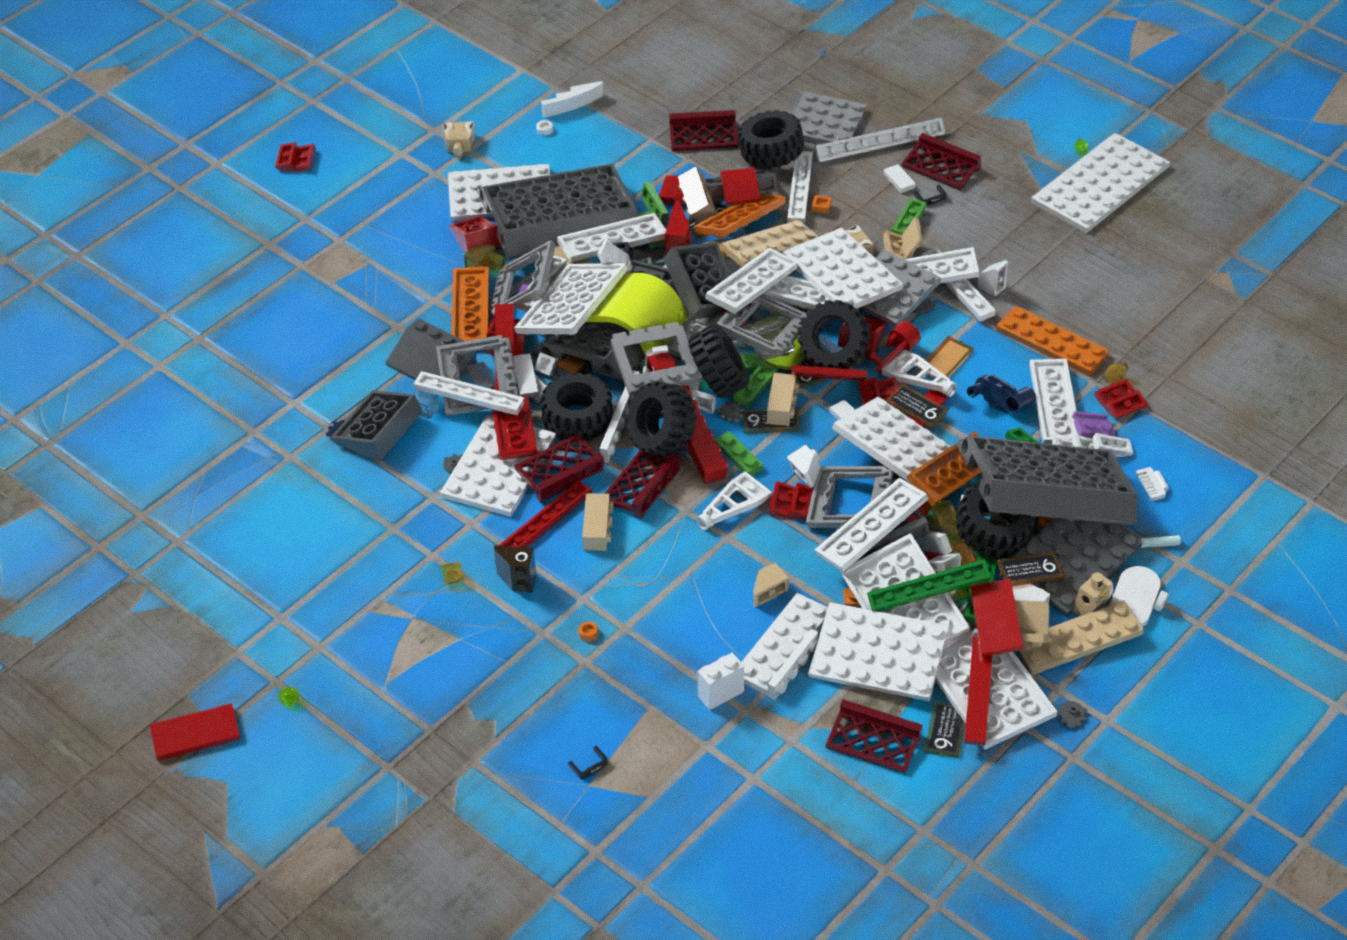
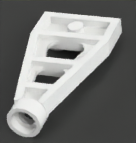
[882,350,957,397]
[696,472,772,530]

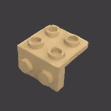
[883,218,923,259]
[1015,600,1050,647]

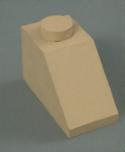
[753,563,789,607]

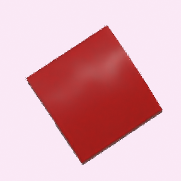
[275,142,316,171]
[720,167,760,205]
[658,175,688,207]
[858,377,903,409]
[1094,379,1148,419]
[767,481,814,519]

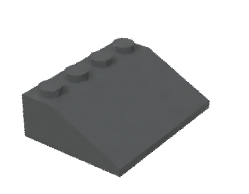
[663,242,731,320]
[385,318,477,380]
[330,390,423,460]

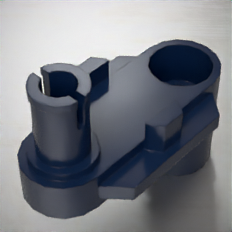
[967,374,1036,413]

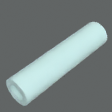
[1139,535,1181,548]

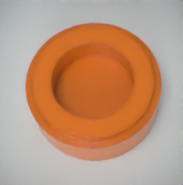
[578,622,599,642]

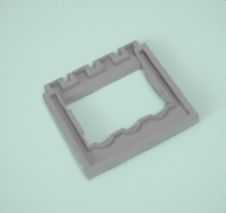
[489,240,556,318]
[716,294,807,356]
[611,322,702,396]
[436,335,519,416]
[806,466,894,528]

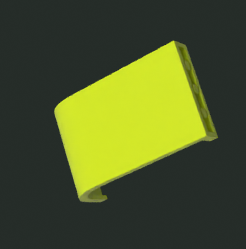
[586,273,688,356]

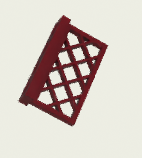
[669,110,738,151]
[902,133,981,191]
[515,434,604,502]
[604,451,680,519]
[825,699,923,774]

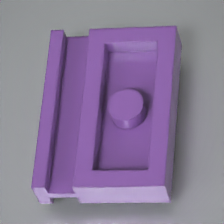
[1071,411,1115,438]

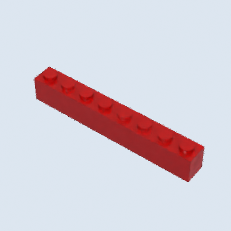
[646,351,729,484]

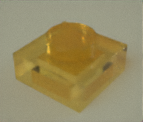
[1104,362,1129,383]
[441,562,464,585]

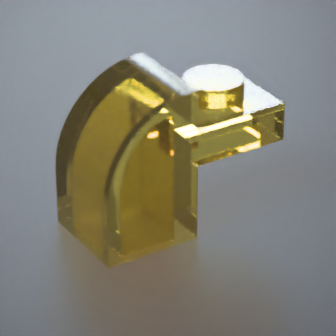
[464,244,505,273]

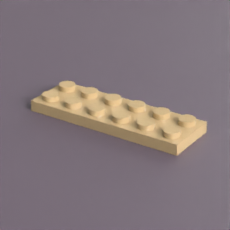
[720,220,819,267]
[1017,600,1144,676]

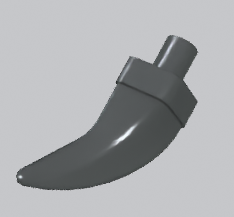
[630,246,665,261]

